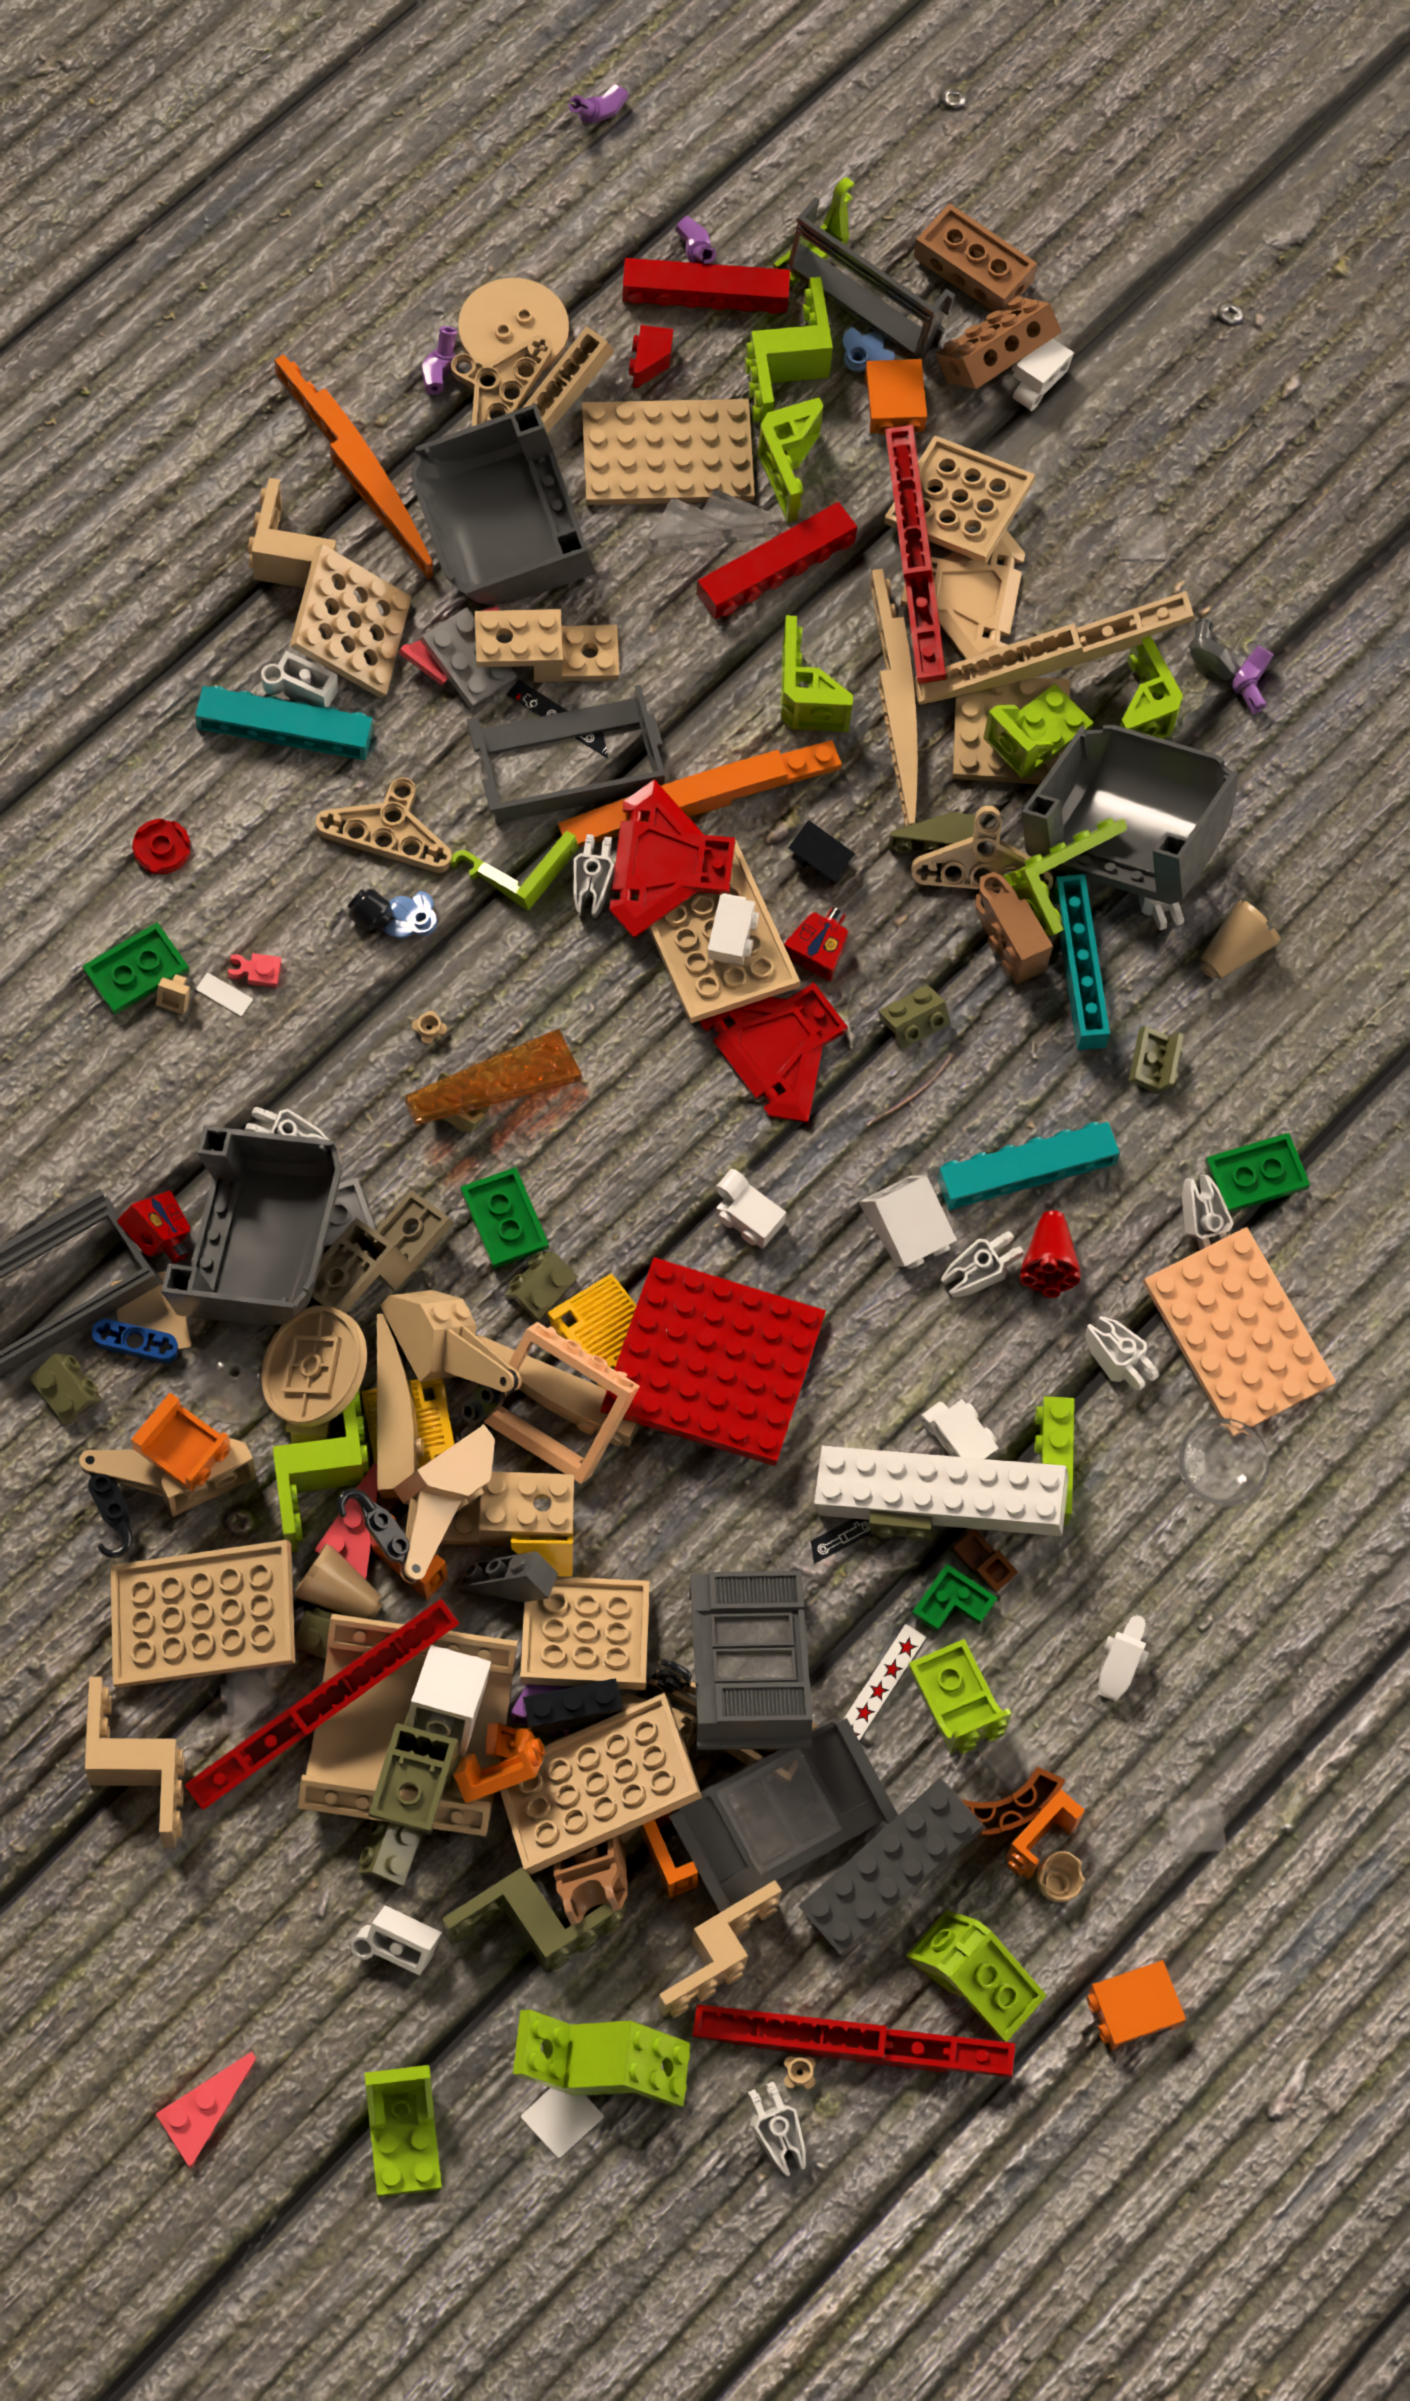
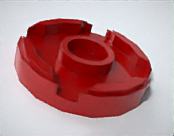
[132,818,191,875]

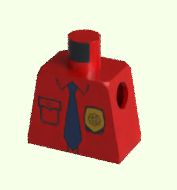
[784,908,848,982]
[117,1190,191,1264]

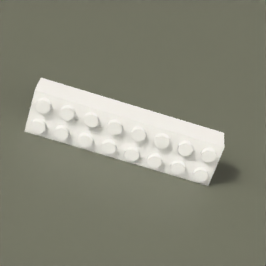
[814,1446,1069,1536]

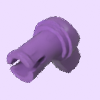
[568,84,629,123]
[675,216,716,264]
[422,326,457,395]
[1232,645,1274,714]

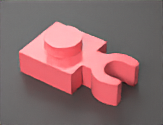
[228,953,282,988]

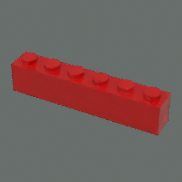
[622,258,790,314]
[696,501,857,619]

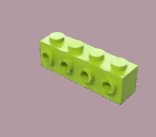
[1034,1396,1074,1525]

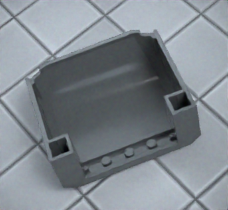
[411,404,596,605]
[1021,725,1238,905]
[161,1126,342,1325]

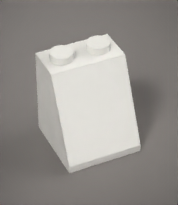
[859,1175,957,1269]
[407,1645,491,1757]

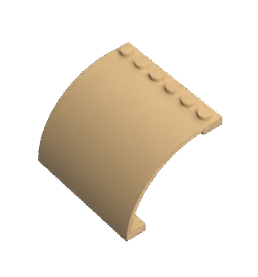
[298,1614,518,1836]

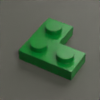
[911,1564,998,1632]

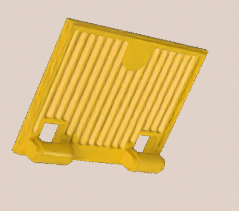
[547,1273,637,1389]
[361,1379,455,1468]

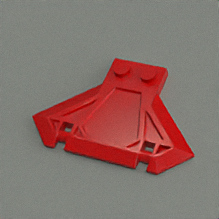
[609,779,736,938]
[700,982,848,1123]

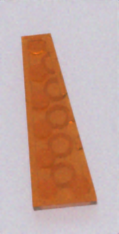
[405,1029,582,1125]

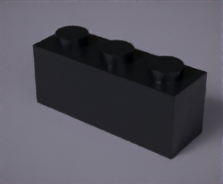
[523,1678,622,1736]

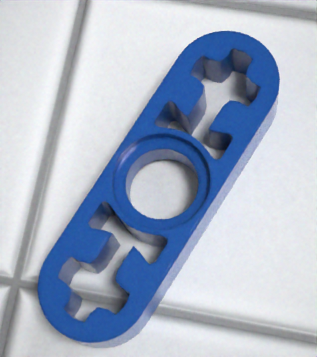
[92,1319,179,1364]

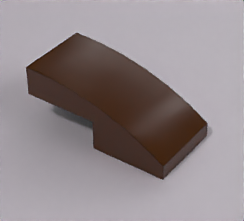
[950,1529,1018,1593]

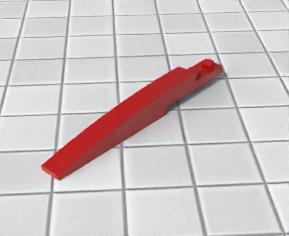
[885,425,947,684]
[184,1598,460,1810]
[692,2004,1016,2078]

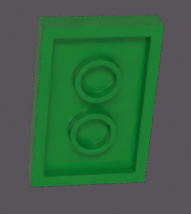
[82,922,189,1016]
[1205,1133,1310,1213]
[460,1167,549,1269]

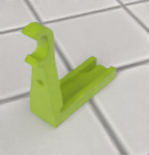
[773,177,855,287]
[450,830,579,911]

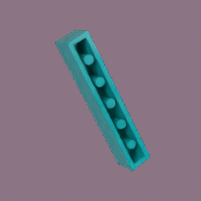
[195,686,373,761]
[1053,874,1110,1050]
[937,1122,1120,1211]

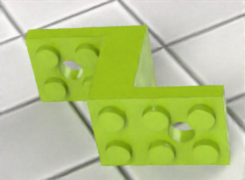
[745,276,833,430]
[272,1390,369,1553]
[513,2009,690,2107]

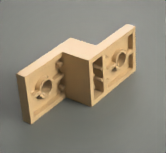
[475,609,620,682]
[440,1472,574,1546]
[657,1880,782,2019]

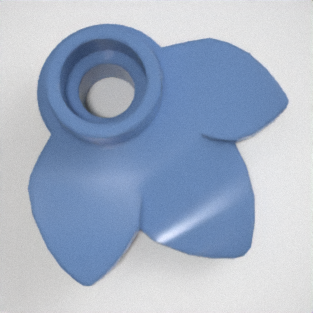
[842,327,895,372]
[384,891,437,939]

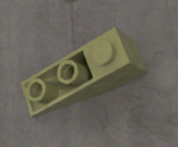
[888,812,975,854]

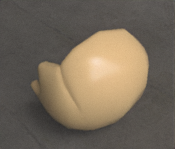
[1036,1851,1085,1903]

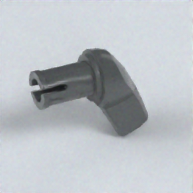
[1189,618,1240,681]

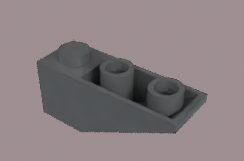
[458,1551,558,1602]

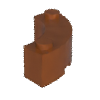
[961,1766,1065,1838]

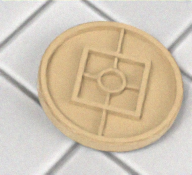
[458,278,569,377]
[261,1306,367,1427]

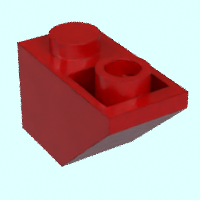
[628,325,674,388]

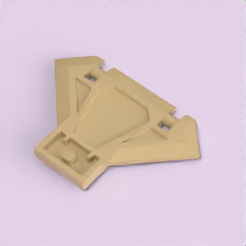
[900,529,1025,660]

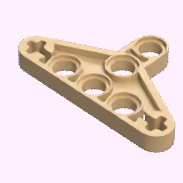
[451,335,552,427]
[315,777,452,873]
[911,806,1053,891]

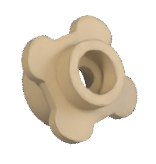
[412,1011,447,1044]
[784,2056,816,2089]

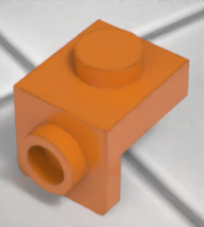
[485,1723,535,1760]

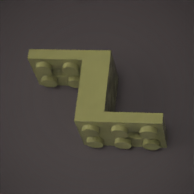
[369,1681,461,1833]
[442,1867,626,1971]

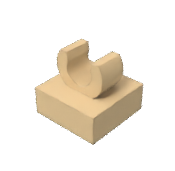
[156,974,190,1015]

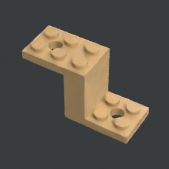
[248,478,337,637]
[85,1677,185,1848]

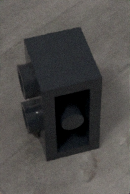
[788,820,857,885]

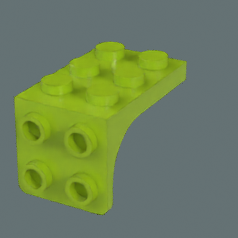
[908,1639,1012,1754]

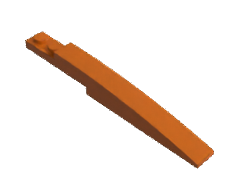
[274,354,433,579]
[558,740,842,847]

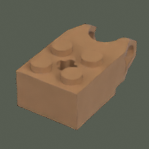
[975,871,1053,985]
[554,1835,628,1925]

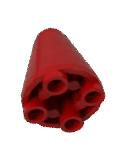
[1020,1210,1081,1298]

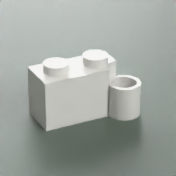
[1012,339,1074,411]
[261,651,338,708]
[707,893,760,966]
[715,1169,786,1249]
[920,1399,998,1459]
[350,1906,442,1976]

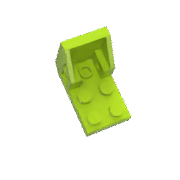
[758,397,824,524]
[780,615,853,732]
[1120,636,1183,739]
[983,684,1094,778]
[906,1910,1047,2042]
[364,2065,442,2197]

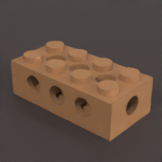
[914,203,1037,312]
[935,297,1062,389]

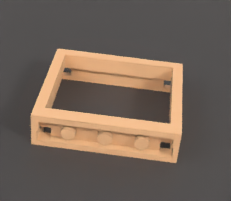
[484,1322,640,1484]

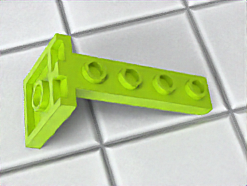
[1003,817,1127,936]

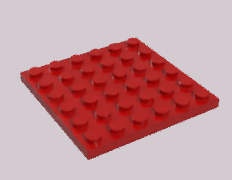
[600,1257,826,1467]

